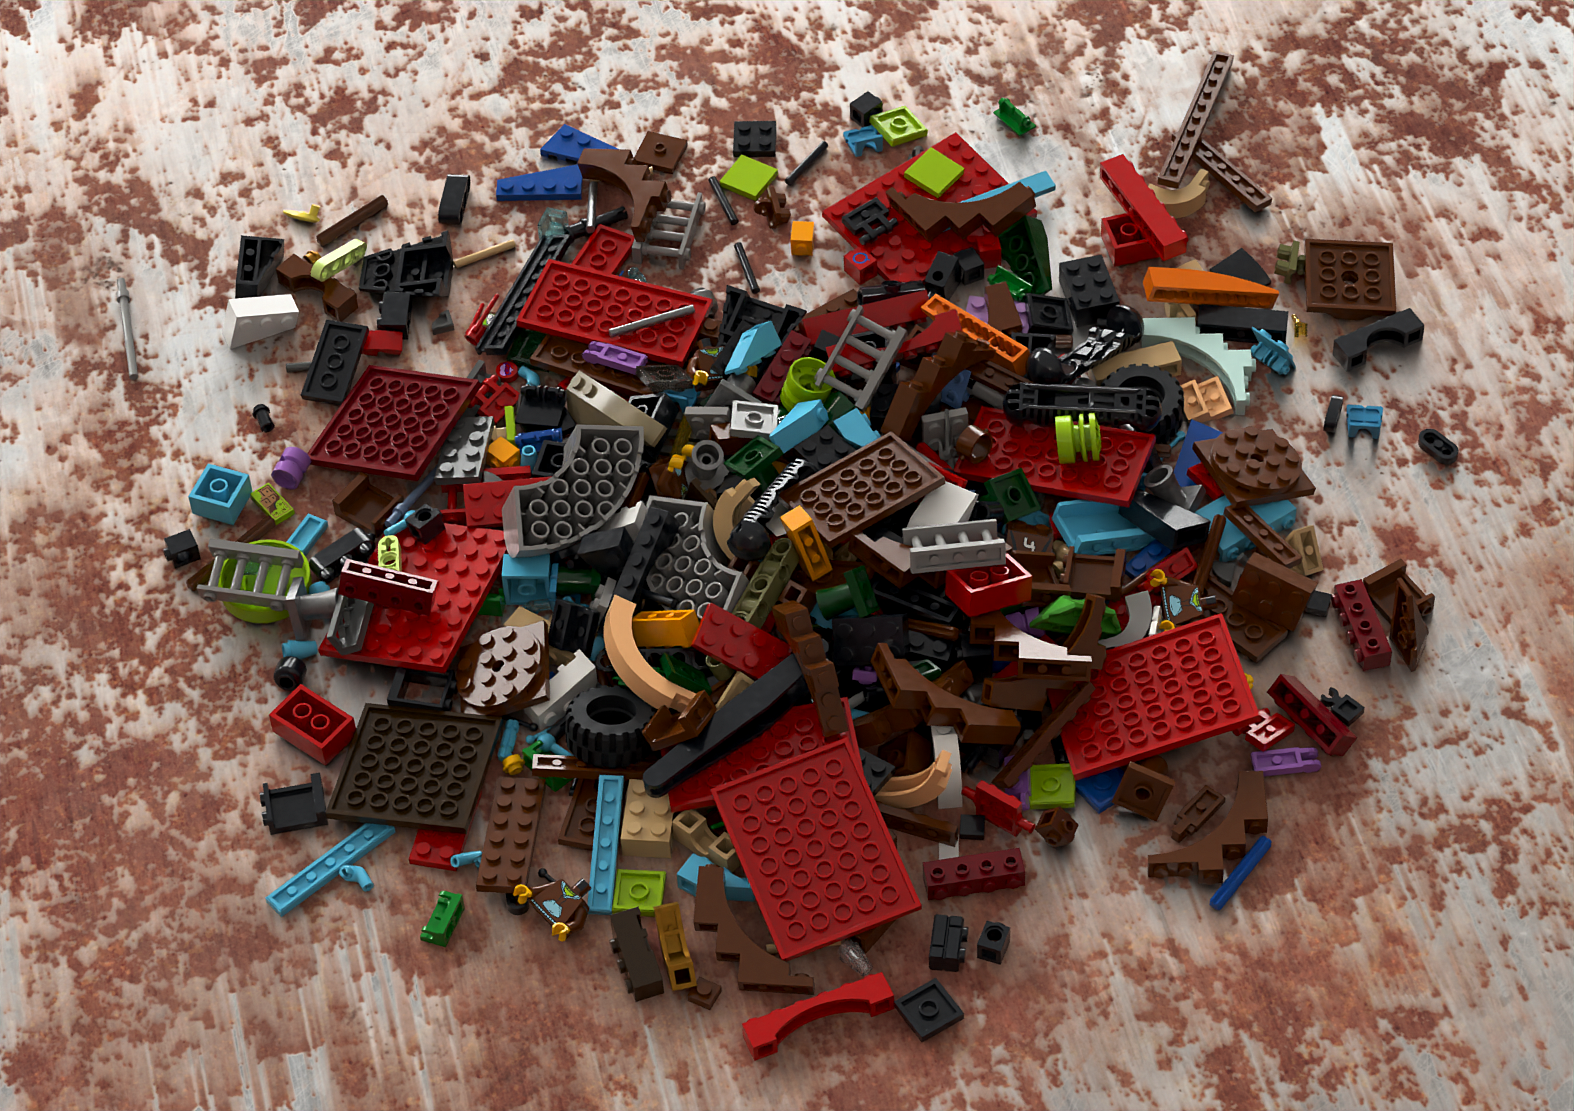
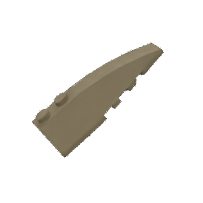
[566,370,667,447]

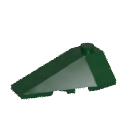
[998,215,1052,295]

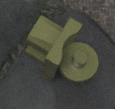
[1274,240,1305,284]

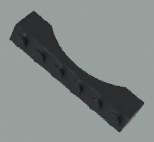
[597,507,681,639]

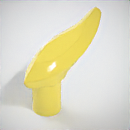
[283,204,320,223]

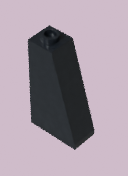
[1118,489,1211,550]

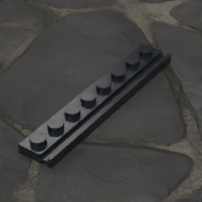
[475,235,572,355]

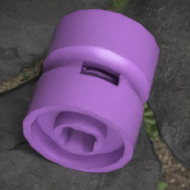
[271,447,311,490]
[1006,607,1046,638]

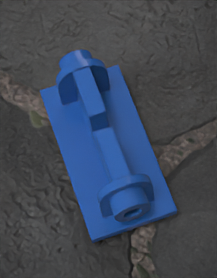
[515,428,563,455]

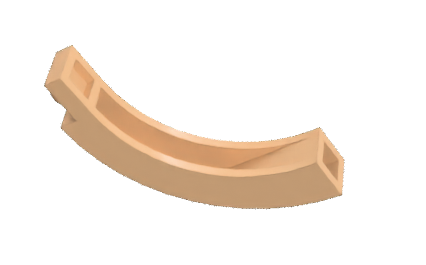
[604,595,696,713]
[874,750,952,808]

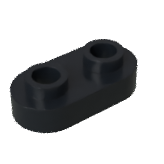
[1418,429,1459,465]

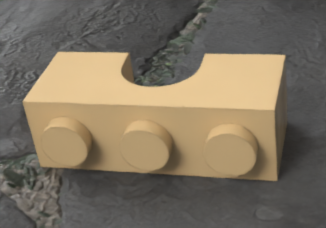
[672,809,741,873]

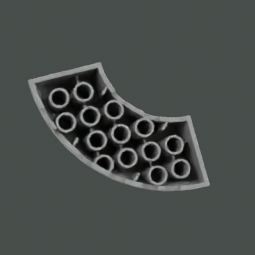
[502,424,644,558]
[644,495,750,624]

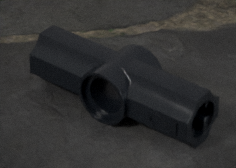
[857,280,925,305]

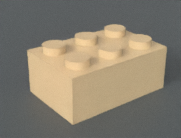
[621,779,677,858]

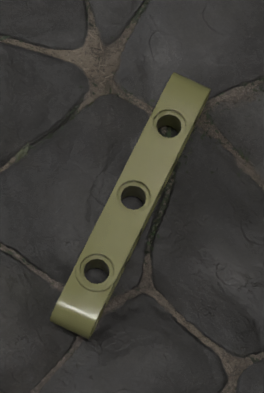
[706,538,800,681]

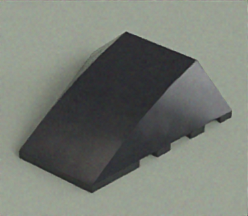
[359,230,453,297]
[717,285,807,382]

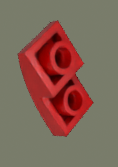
[362,330,403,356]

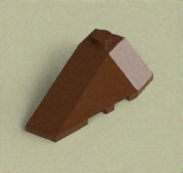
[1389,578,1429,672]

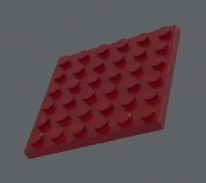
[307,365,481,481]

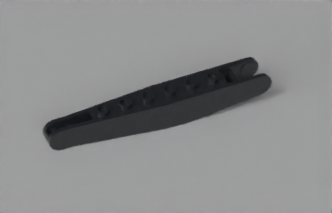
[643,638,830,798]

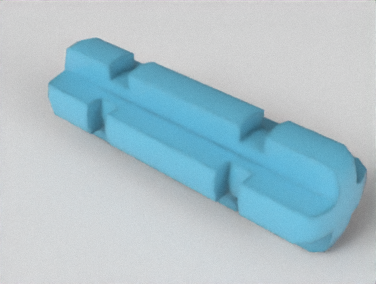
[497,719,520,762]

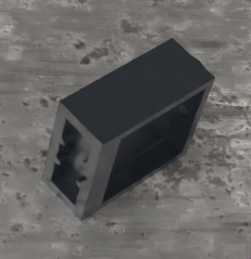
[387,667,458,712]

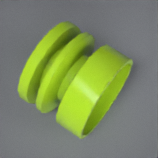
[780,357,835,412]
[1055,413,1102,464]

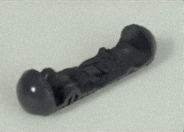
[1026,305,1144,385]
[1002,382,1162,433]
[727,458,818,562]

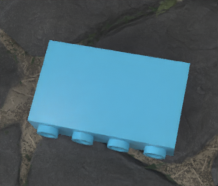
[1195,495,1297,562]
[1051,500,1155,555]

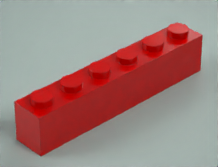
[1100,154,1188,261]
[798,290,929,349]

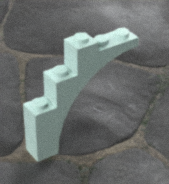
[1141,317,1256,415]

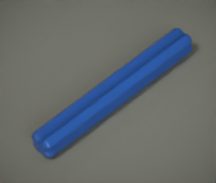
[1209,836,1272,910]

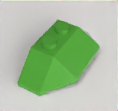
[1029,596,1122,640]

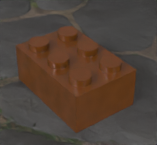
[1230,552,1318,632]

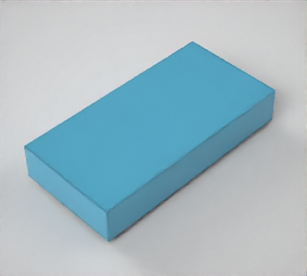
[287,513,328,556]

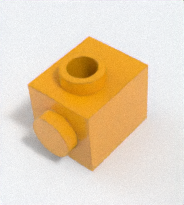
[486,436,521,468]

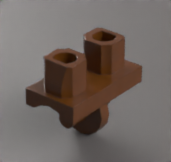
[753,186,791,229]

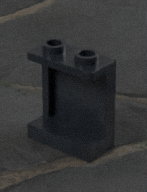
[259,772,328,835]

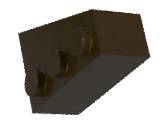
[609,906,664,1002]

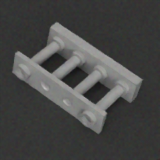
[632,192,706,270]
[814,305,908,413]
[903,519,1006,574]
[197,538,304,611]

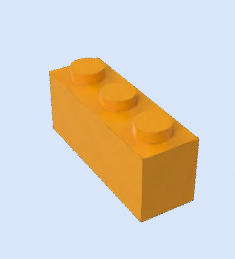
[780,505,833,581]
[632,610,699,649]

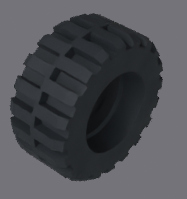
[1100,364,1184,444]
[565,685,657,769]

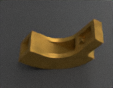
[653,902,697,991]

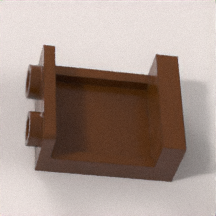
[332,471,404,538]
[1060,546,1127,601]
[1010,550,1072,607]
[1363,559,1435,625]
[642,690,717,751]

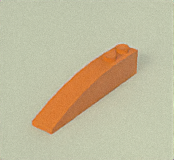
[1143,267,1279,309]
[920,294,1030,377]

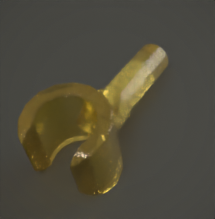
[1291,314,1308,337]

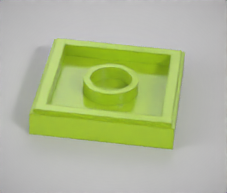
[869,106,928,147]
[904,147,965,198]
[719,155,778,201]
[1029,763,1076,810]
[612,869,666,917]

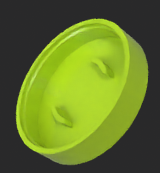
[218,539,312,623]

